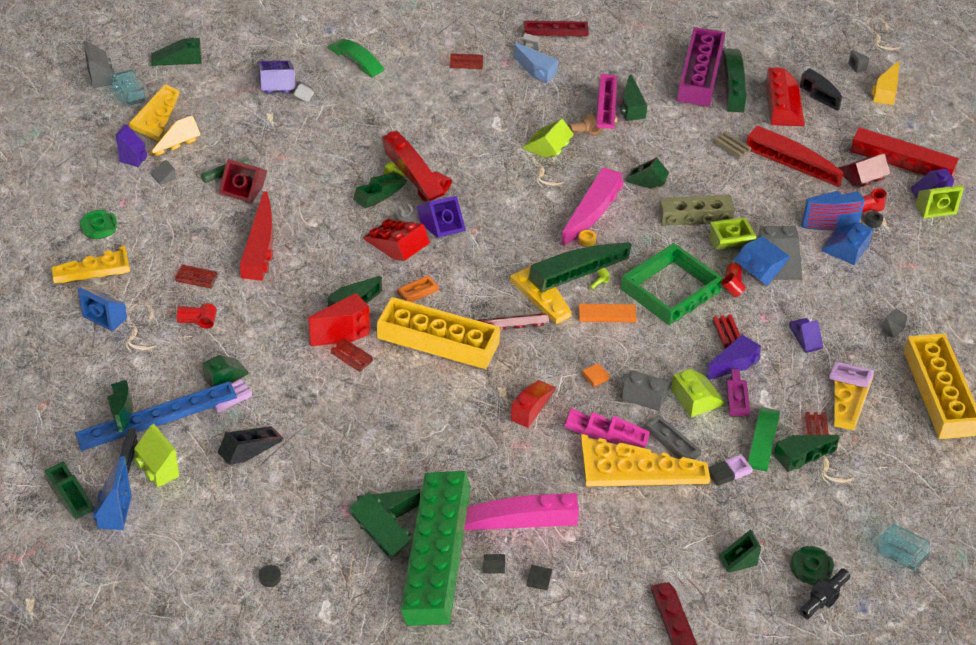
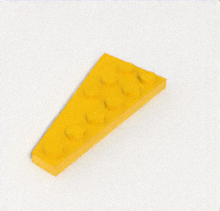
[581,434,710,486]

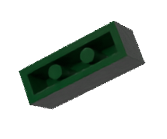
[349,491,411,560]

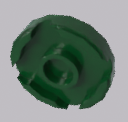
[790,546,834,585]

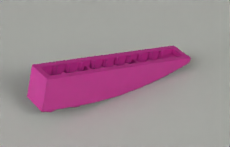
[596,74,617,129]
[561,167,624,246]
[464,493,579,531]

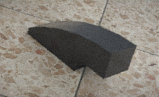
[799,68,843,111]

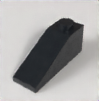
[217,426,283,465]

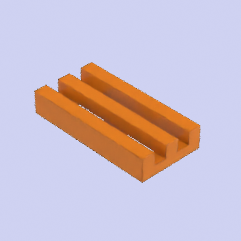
[397,275,439,302]

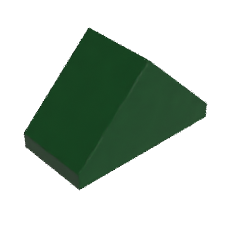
[719,530,761,573]

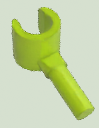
[383,162,407,178]
[589,268,610,290]

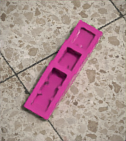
[564,408,650,448]

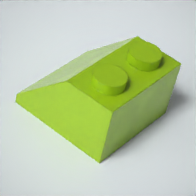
[523,118,574,158]
[916,185,964,218]
[710,217,756,250]
[671,369,726,417]
[134,424,179,488]

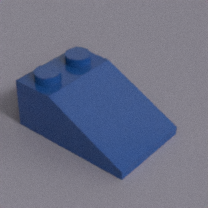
[93,456,132,530]

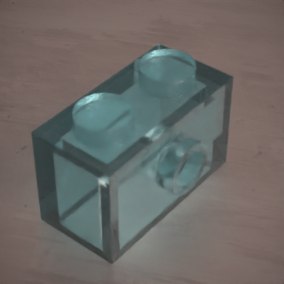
[112,69,146,107]
[878,523,930,571]

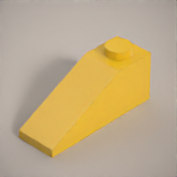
[871,62,900,105]

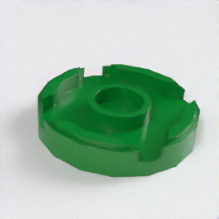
[80,210,117,239]

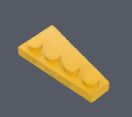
[129,84,180,141]
[52,246,130,284]
[510,261,571,324]
[834,370,873,430]

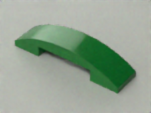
[327,39,384,78]
[748,407,780,472]

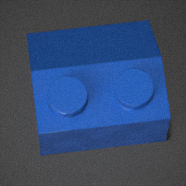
[821,222,873,265]
[733,236,790,286]
[78,287,127,332]

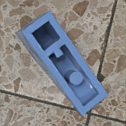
[514,43,558,83]

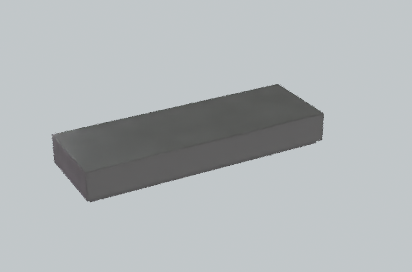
[644,415,701,460]

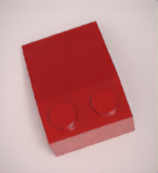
[307,293,370,347]

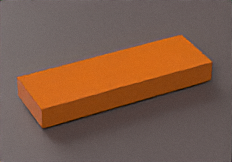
[579,303,637,323]

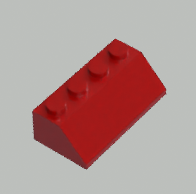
[765,67,805,126]

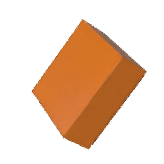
[582,363,610,387]

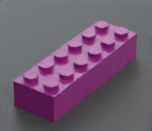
[677,27,726,107]

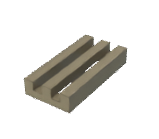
[713,131,751,159]

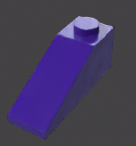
[706,334,761,380]

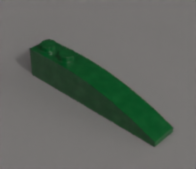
[723,48,747,113]
[529,242,632,292]

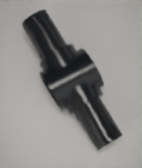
[799,568,851,619]

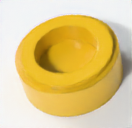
[578,230,597,247]

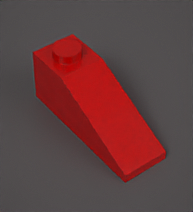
[511,380,556,428]

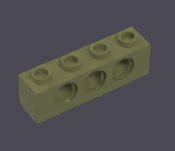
[659,195,735,226]

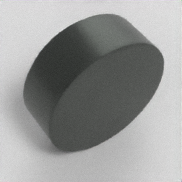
[864,211,883,228]
[259,565,281,587]

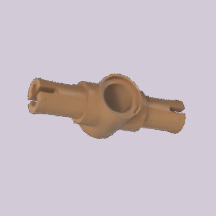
[568,114,618,136]

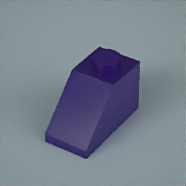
[116,124,147,167]
[911,169,954,199]

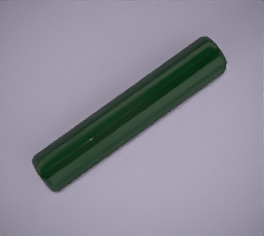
[201,157,250,183]

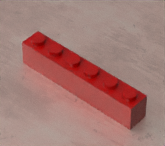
[850,127,959,177]

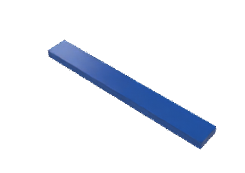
[75,381,237,451]

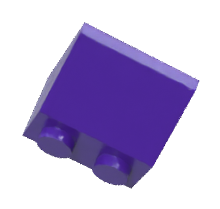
[416,196,466,238]

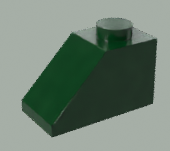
[625,157,669,189]
[202,355,248,387]

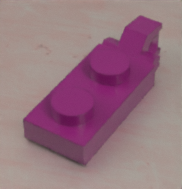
[726,369,750,416]

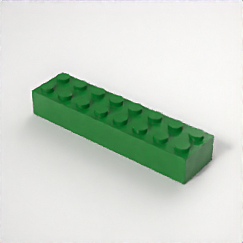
[401,471,471,626]

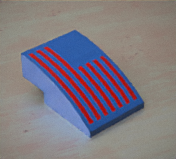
[801,191,865,230]

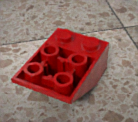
[363,219,430,261]

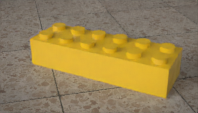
[377,297,500,369]
[904,333,976,439]

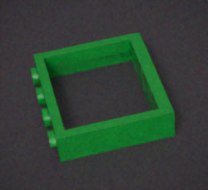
[621,243,723,325]

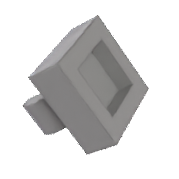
[523,33,541,51]
[394,204,418,223]

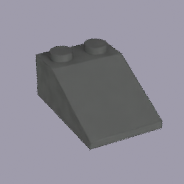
[758,226,802,280]

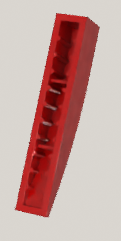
[746,125,844,187]
[382,130,445,201]
[240,191,273,281]

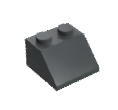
[83,41,115,88]
[622,370,672,411]

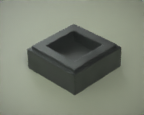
[708,461,735,486]
[483,554,506,574]
[527,565,553,591]

